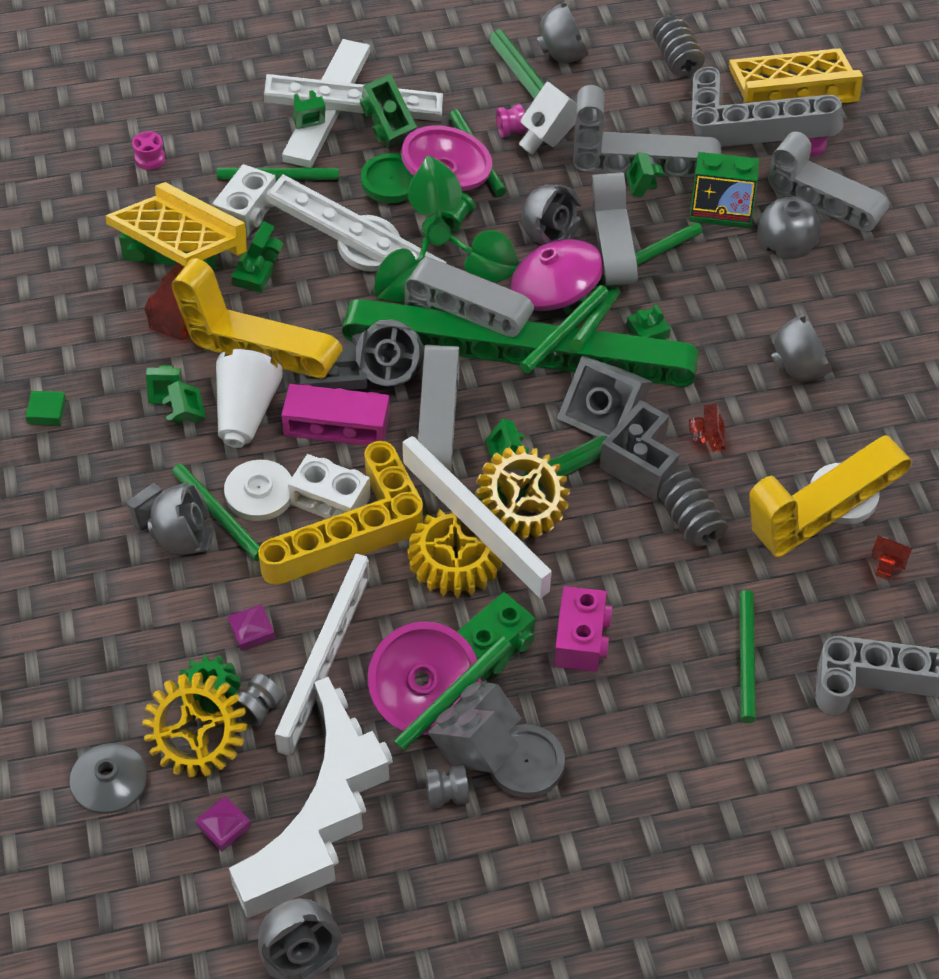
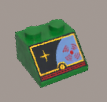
[689,152,759,229]

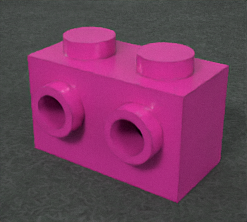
[554,586,612,672]

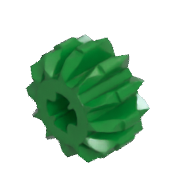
[177,653,241,713]

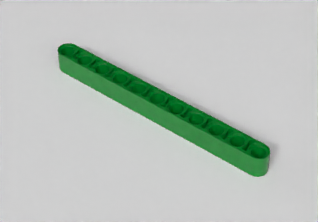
[342,299,699,387]

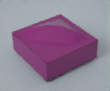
[227,604,275,651]
[195,796,251,852]

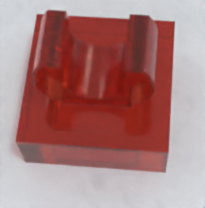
[689,403,726,452]
[871,535,912,580]

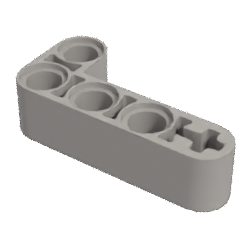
[768,132,889,231]
[592,172,638,286]
[405,258,534,337]
[418,345,460,472]
[816,636,939,715]

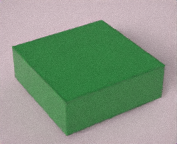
[25,391,67,426]

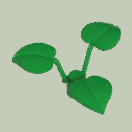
[374,156,519,302]

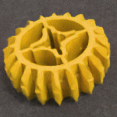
[475,446,570,541]
[408,509,502,599]
[142,672,247,777]

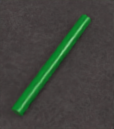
[449,109,507,197]
[217,168,339,180]
[598,222,702,284]
[520,285,609,374]
[571,286,620,351]
[172,463,260,561]
[739,590,756,723]
[393,636,512,751]

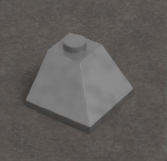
[557,356,652,438]

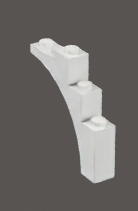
[229,677,393,919]

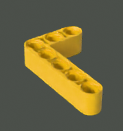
[171,258,343,378]
[749,435,912,557]
[258,441,423,585]

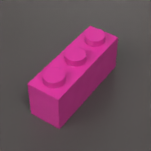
[282,384,390,446]

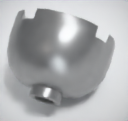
[537,2,589,63]
[521,184,581,245]
[757,197,820,259]
[771,313,832,381]
[356,319,424,386]
[148,482,213,555]
[258,898,342,979]

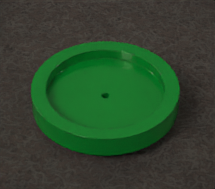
[361,153,413,203]

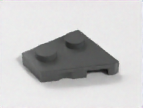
[299,333,367,390]

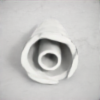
[216,349,283,448]

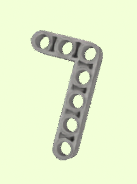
[692,67,843,147]
[573,85,721,177]

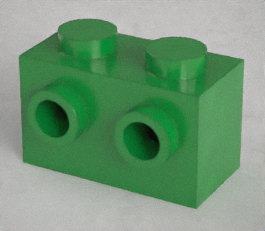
[360,74,417,149]
[457,592,535,681]

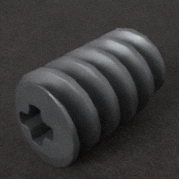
[652,15,705,77]
[658,470,729,547]

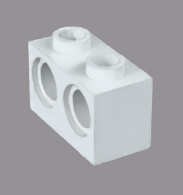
[212,164,276,238]
[288,454,371,519]

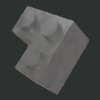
[599,400,679,501]
[428,682,521,773]

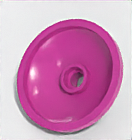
[401,126,492,191]
[511,239,604,311]
[368,622,481,735]

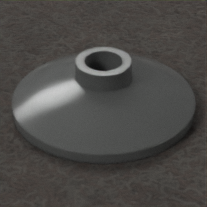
[70,743,147,814]

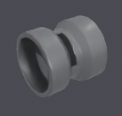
[232,673,284,727]
[425,765,469,809]

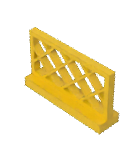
[729,48,863,103]
[105,182,247,266]

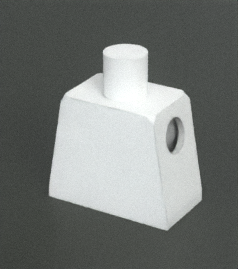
[519,81,577,155]

